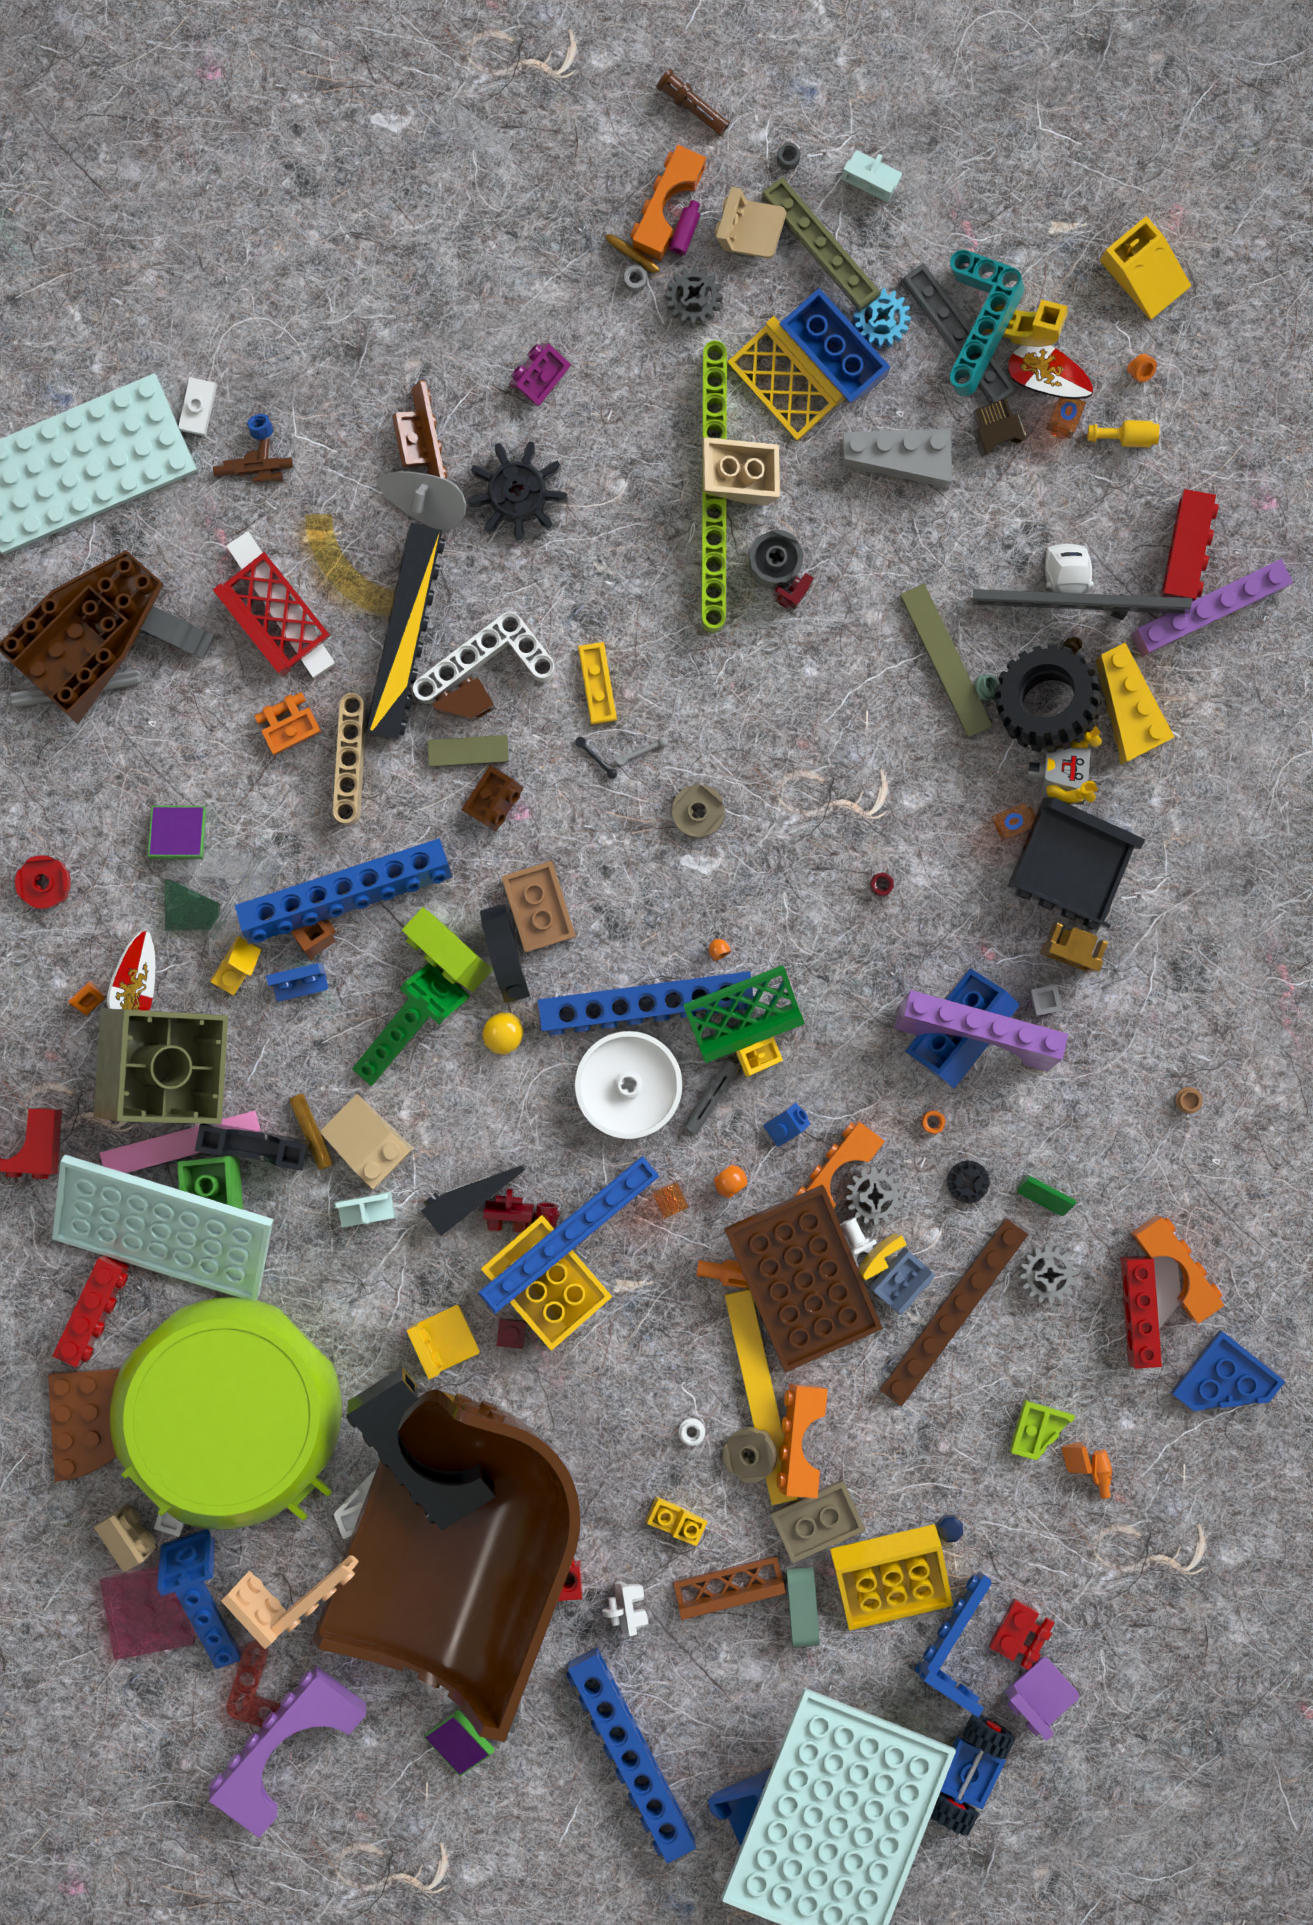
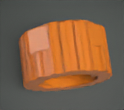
[921,1110,946,1134]

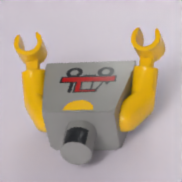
[1027,726,1102,805]

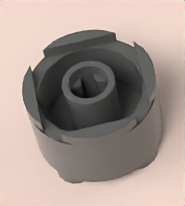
[749,530,803,589]

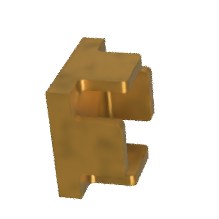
[1040,923,1108,973]

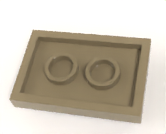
[770,1479,866,1564]

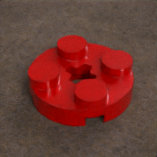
[15,855,71,909]

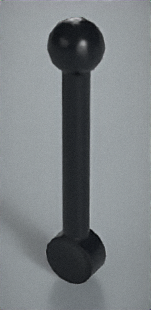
[575,737,617,779]

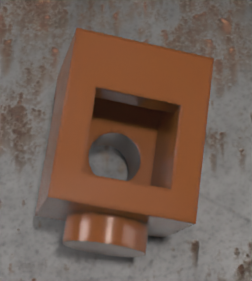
[291,919,336,961]

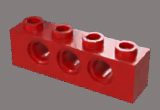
[1120,1255,1162,1369]

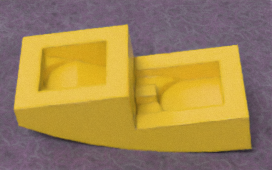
[858,1233,907,1280]

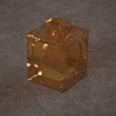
[653,1181,689,1219]

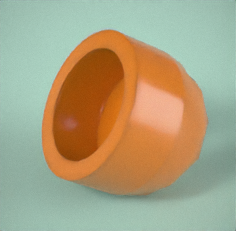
[709,939,732,961]

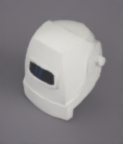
[1045,544,1093,594]

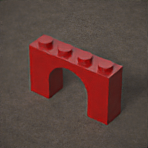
[0,1108,62,1179]

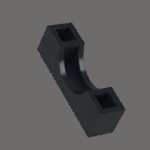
[195,1123,310,1171]

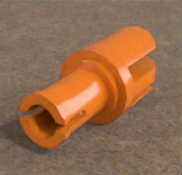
[696,1259,749,1289]

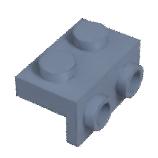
[869,1247,935,1315]

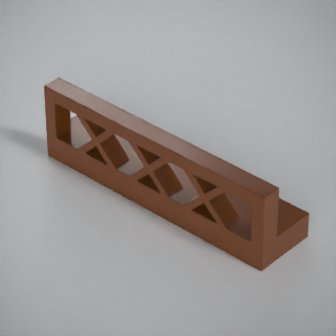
[673,1555,786,1620]

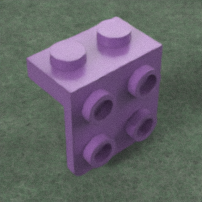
[1005,1657,1079,1741]

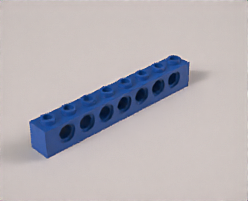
[235,838,453,944]
[538,971,754,1036]
[566,1647,696,1864]

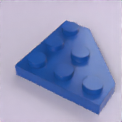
[1170,1330,1286,1411]

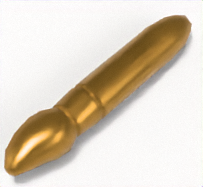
[605,234,660,273]

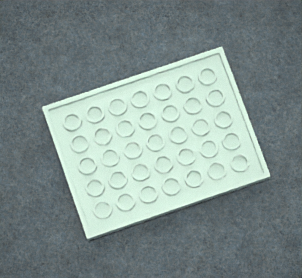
[721,1688,956,1925]

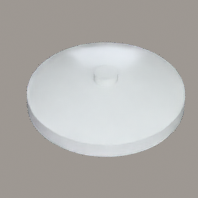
[575,1031,682,1139]

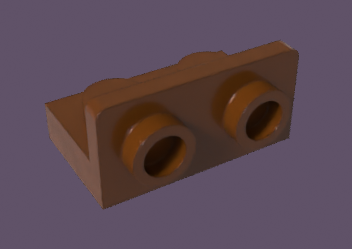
[461,765,523,832]

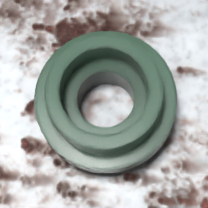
[975,675,1000,701]

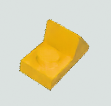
[210,936,261,995]

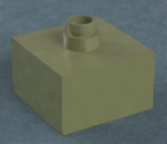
[93,1008,229,1124]

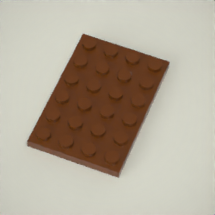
[724,1185,883,1373]

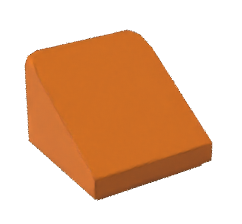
[1062,1442,1092,1474]

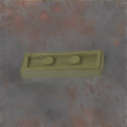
[428,735,509,767]

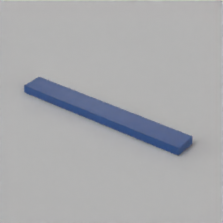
[477,1156,660,1314]

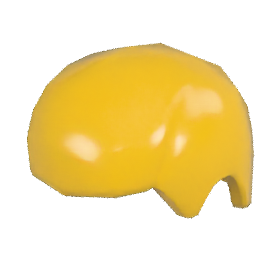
[482,1012,524,1055]

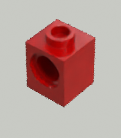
[558,1559,583,1601]

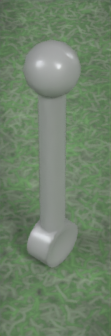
[616,737,668,766]

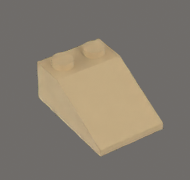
[702,437,780,506]
[320,1094,414,1189]

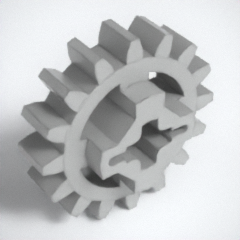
[845,1166,904,1225]
[1018,1244,1078,1304]

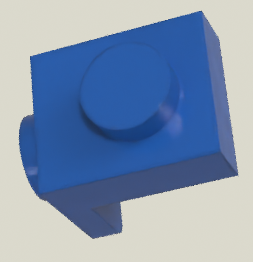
[763,1103,810,1147]

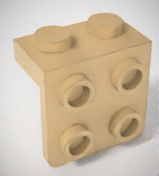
[715,187,786,259]

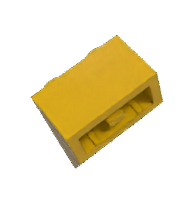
[1100,216,1192,321]

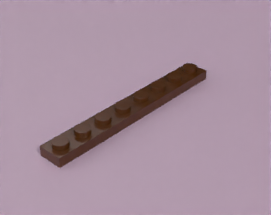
[879,1218,1029,1407]

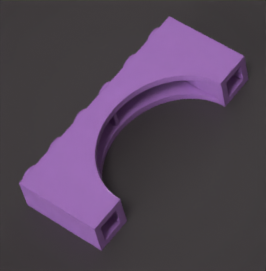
[894,990,1068,1072]
[209,1665,366,1838]

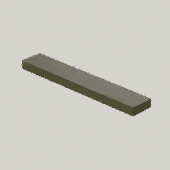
[762,177,881,312]
[900,583,993,738]

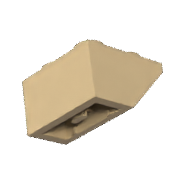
[94,1504,156,1572]

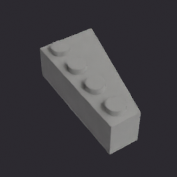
[841,429,952,490]

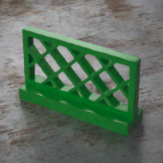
[683,965,805,1063]

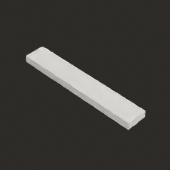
[226,531,336,679]

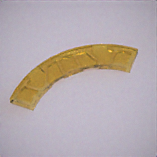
[305,514,395,617]

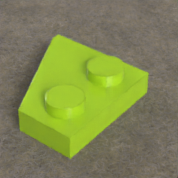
[1009,1400,1075,1461]

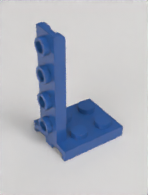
[157,1529,241,1669]
[914,1571,991,1718]

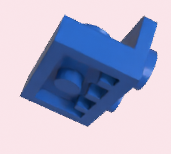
[266,963,329,1002]

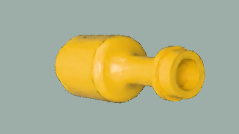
[1087,420,1160,448]

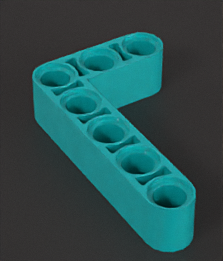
[950,249,1025,397]

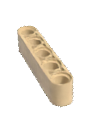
[333,693,367,826]

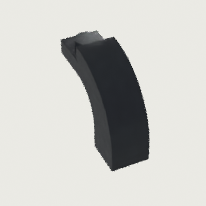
[480,904,530,1003]

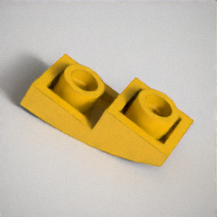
[645,1496,708,1546]

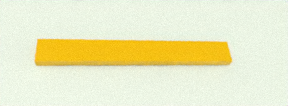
[724,1289,798,1505]

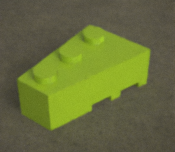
[402,907,493,993]

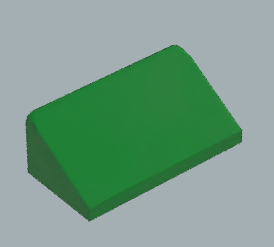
[1017,1174,1076,1216]

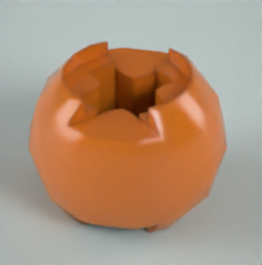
[714,1164,747,1198]

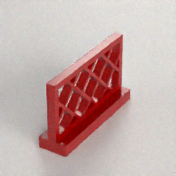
[213,552,331,677]

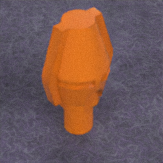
[1091,1449,1112,1499]

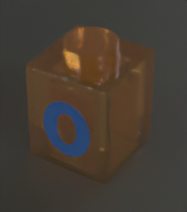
[1046,398,1086,439]
[991,802,1035,841]

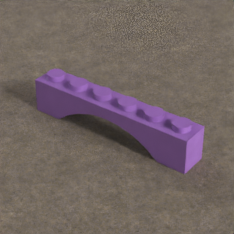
[1131,559,1293,657]

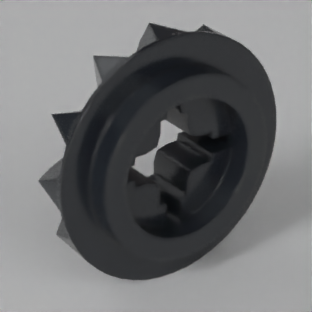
[947,1160,990,1204]

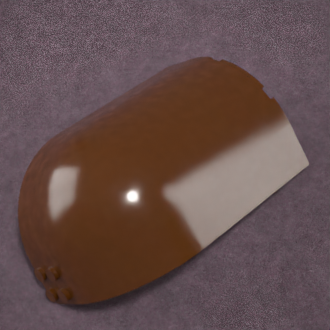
[313,1390,580,1742]

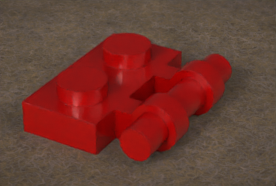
[989,1598,1055,1670]

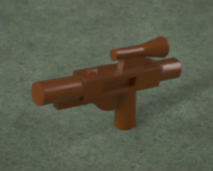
[213,438,294,483]

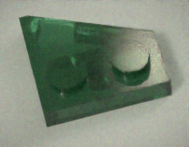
[164,879,220,931]

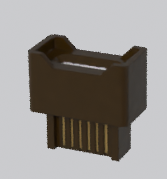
[973,398,1027,457]

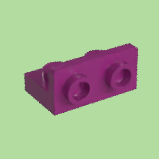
[509,343,571,406]

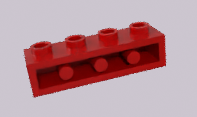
[1160,489,1219,602]
[52,1256,130,1368]

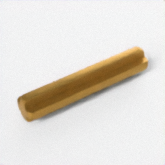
[289,1093,333,1170]

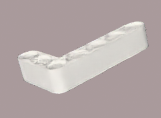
[413,612,555,704]

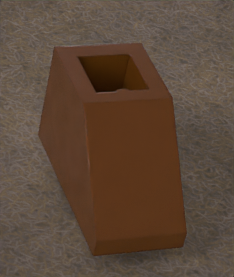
[432,677,496,722]

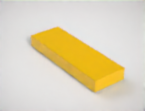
[578,642,617,725]

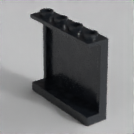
[1007,797,1145,931]

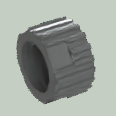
[777,142,801,170]

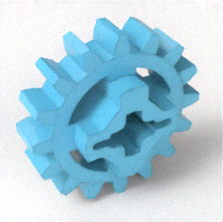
[853,288,911,349]

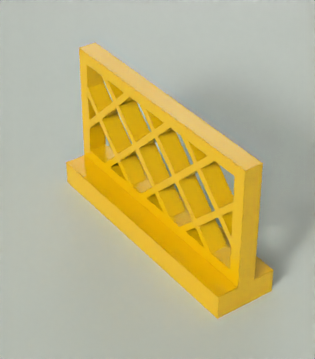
[727,316,845,441]

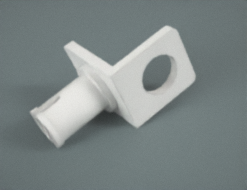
[840,1217,877,1267]

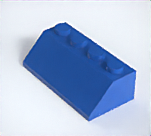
[779,288,890,404]
[905,968,1020,1089]

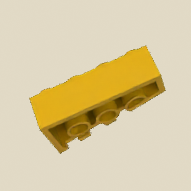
[1095,643,1174,765]

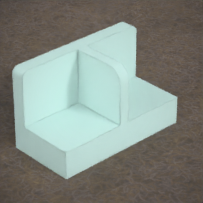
[841,151,902,203]
[334,1191,395,1228]

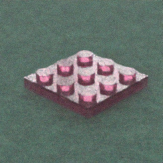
[100,1567,196,1660]

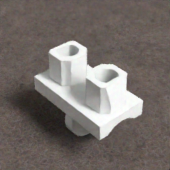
[602,1581,648,1636]

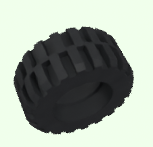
[995,644,1102,753]

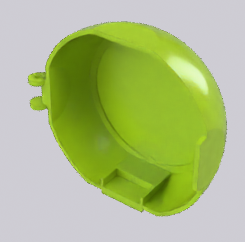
[110,1297,342,1530]

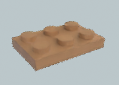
[501,861,576,953]

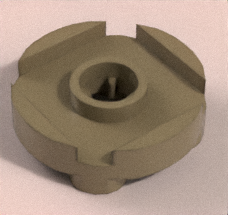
[672,785,725,838]
[723,1427,777,1483]

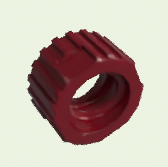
[870,872,894,896]

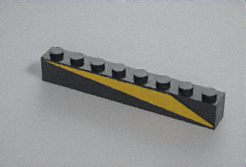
[365,523,445,741]

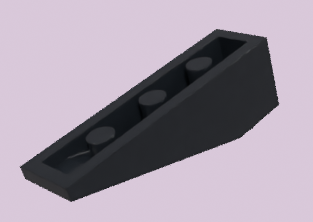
[421,1164,527,1236]

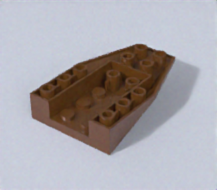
[0,550,164,724]

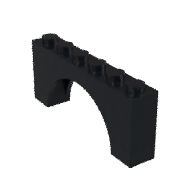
[346,1367,496,1531]

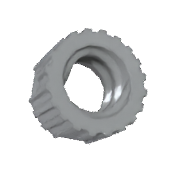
[624,265,647,292]

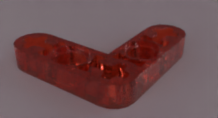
[226,1640,299,1736]

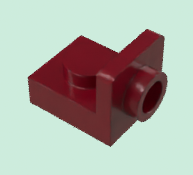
[774,572,814,610]

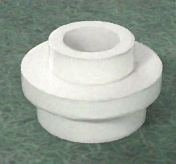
[678,1418,705,1446]

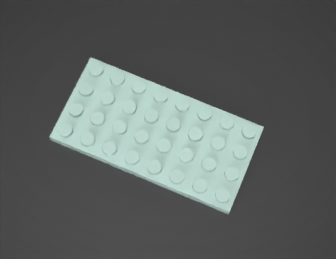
[0,373,198,555]
[52,1155,274,1301]

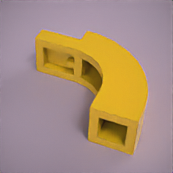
[985,299,1068,347]

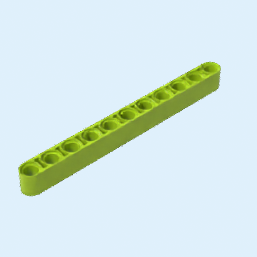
[701,340,727,633]

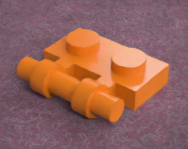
[254,692,322,756]

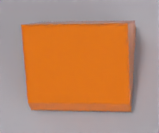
[68,981,106,1016]

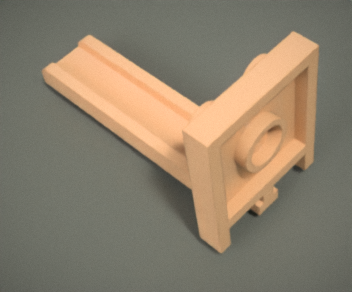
[221,1556,359,1649]

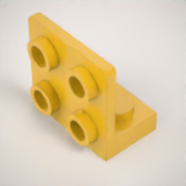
[406,1305,480,1380]

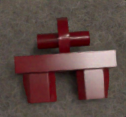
[483,1189,534,1233]

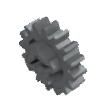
[665,266,723,327]

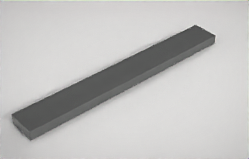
[973,589,1192,614]

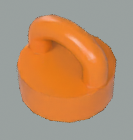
[1127,354,1157,383]

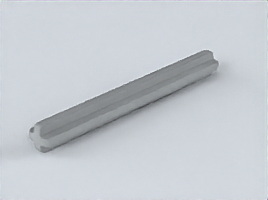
[10,669,142,708]

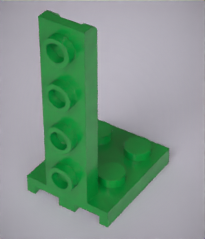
[352,963,470,1086]

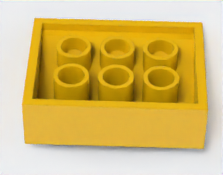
[480,1215,612,1351]
[830,1524,953,1631]

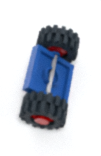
[931,1714,1016,1836]

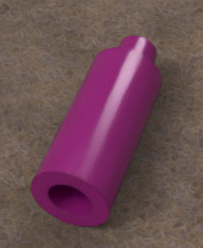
[668,200,701,256]

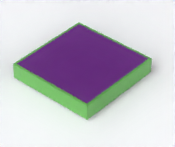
[148,806,207,859]
[424,1710,495,1776]

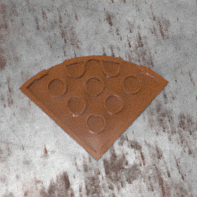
[48,1368,120,1482]

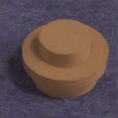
[1175,1087,1203,1114]

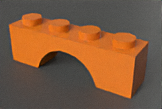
[630,144,706,262]
[793,1120,885,1209]
[1130,1215,1225,1324]
[776,1383,828,1498]

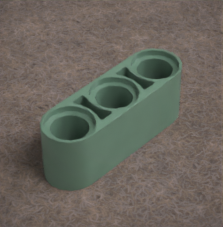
[786,1567,820,1648]

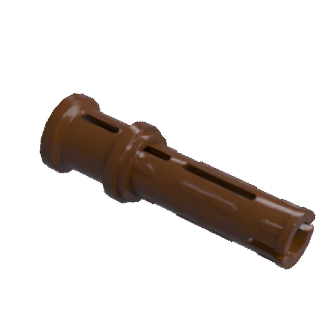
[656,68,730,136]

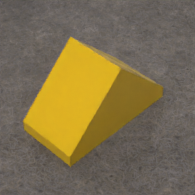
[735,1036,783,1077]

